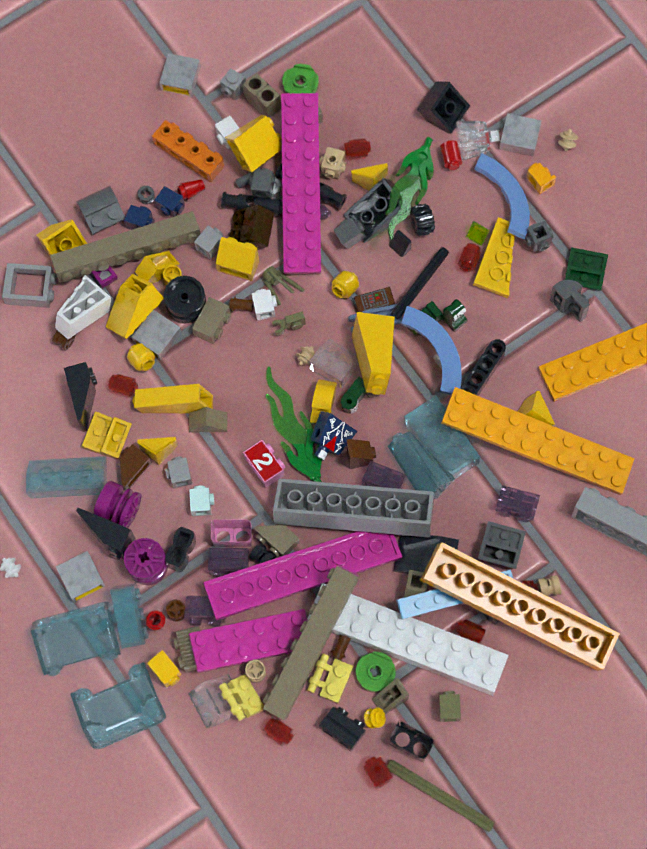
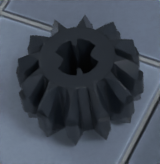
[410,204,435,236]

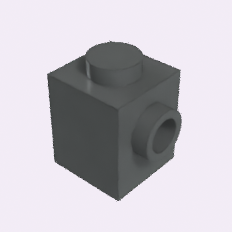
[249,168,275,198]
[334,217,366,249]

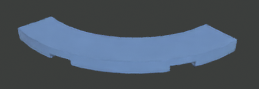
[474,153,530,239]
[401,306,462,395]

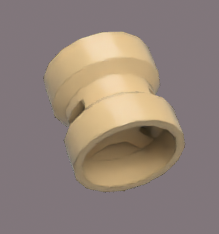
[537,575,561,596]
[245,660,266,683]

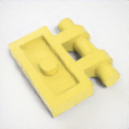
[307,653,353,704]
[219,674,264,721]

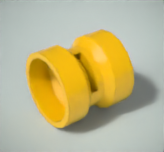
[163,265,182,286]

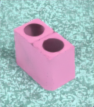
[211,519,252,547]

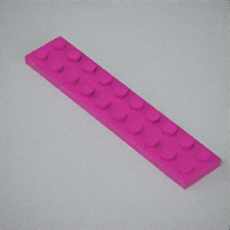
[281,93,321,274]
[203,531,402,621]

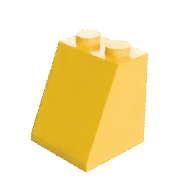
[225,115,282,172]

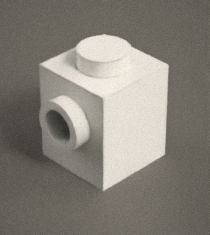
[215,116,239,149]
[252,289,277,321]

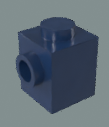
[154,186,185,217]
[124,205,155,230]

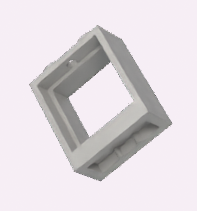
[2,263,57,308]

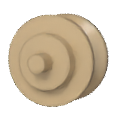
[558,129,578,151]
[296,346,317,366]

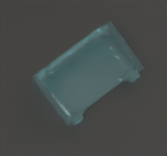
[31,602,121,676]
[70,662,166,749]

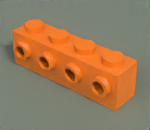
[152,120,225,183]

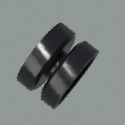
[164,276,207,323]

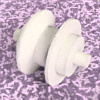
[0,558,21,578]

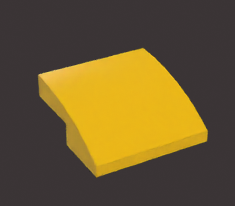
[81,411,132,459]

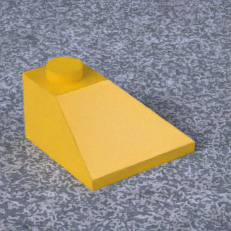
[36,219,87,257]

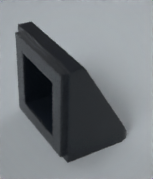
[389,230,412,257]

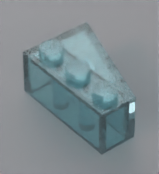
[110,582,149,649]

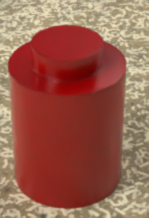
[440,140,463,170]

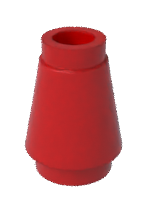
[177,179,205,200]
[146,611,165,631]

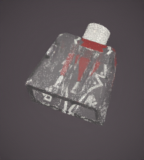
[456,121,500,161]

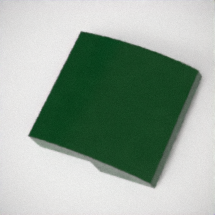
[565,247,608,291]

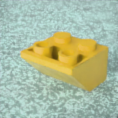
[216,237,260,281]

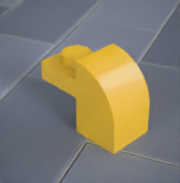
[310,379,337,423]

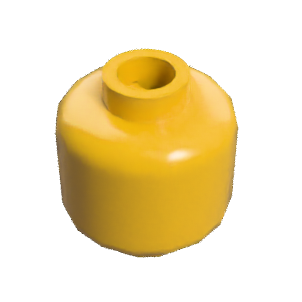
[331,271,359,299]
[127,343,155,371]

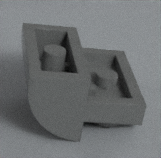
[76,186,125,235]
[550,280,590,322]
[478,521,526,569]

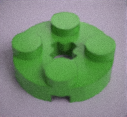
[282,64,319,94]
[356,652,396,692]

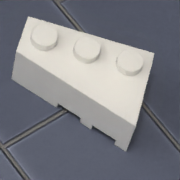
[55,275,111,339]

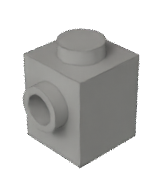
[220,68,246,101]
[194,225,223,259]
[165,456,193,488]

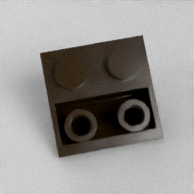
[229,205,275,250]

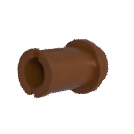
[229,296,253,312]
[330,634,351,661]

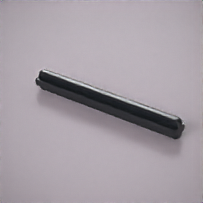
[391,247,449,320]

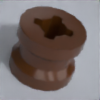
[52,330,76,350]
[166,599,187,622]

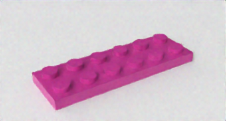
[189,609,308,673]

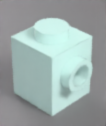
[189,486,215,516]

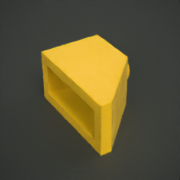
[135,251,180,283]
[147,650,182,688]

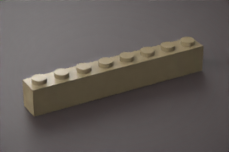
[50,211,200,283]
[263,565,360,720]

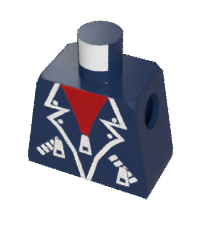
[311,411,357,461]

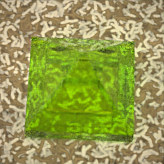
[466,221,490,246]

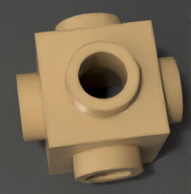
[319,147,347,179]

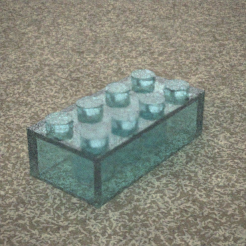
[404,396,480,484]

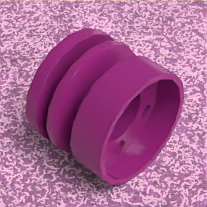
[93,481,142,528]
[124,538,168,586]

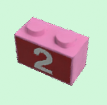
[243,440,285,488]

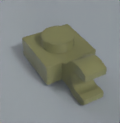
[272,311,306,336]

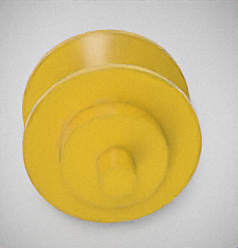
[364,708,386,728]

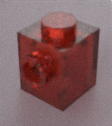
[363,756,393,790]

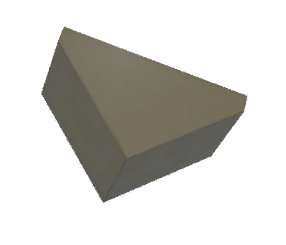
[189,407,227,433]
[372,678,409,715]

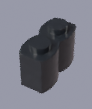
[166,527,196,572]

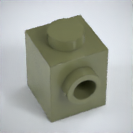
[439,691,461,722]

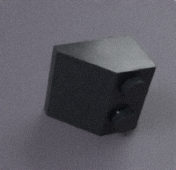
[417,82,470,134]

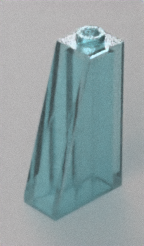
[388,431,455,499]

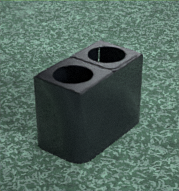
[390,721,434,763]

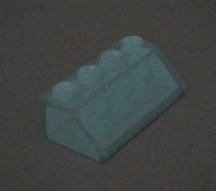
[26,456,107,498]

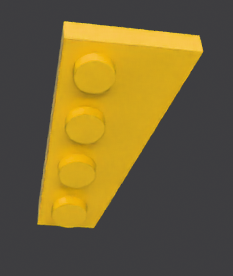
[473,217,515,298]

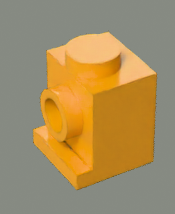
[527,163,556,194]

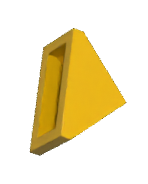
[351,163,388,191]
[517,391,555,426]
[137,437,178,466]

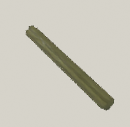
[387,760,495,832]

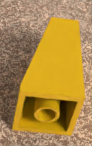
[352,312,395,395]

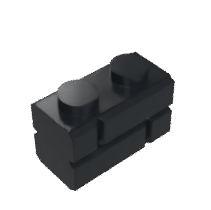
[319,706,366,752]

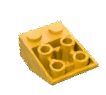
[106,274,164,339]

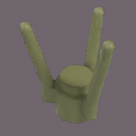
[262,266,304,305]

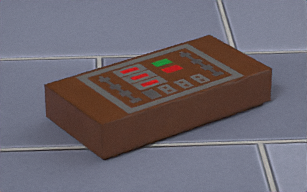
[354,287,395,312]

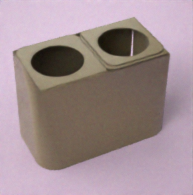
[243,73,281,118]

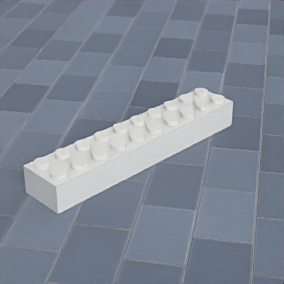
[307,583,508,696]

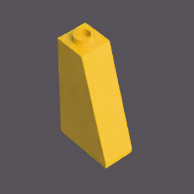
[133,384,213,414]

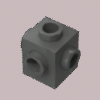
[525,221,553,252]

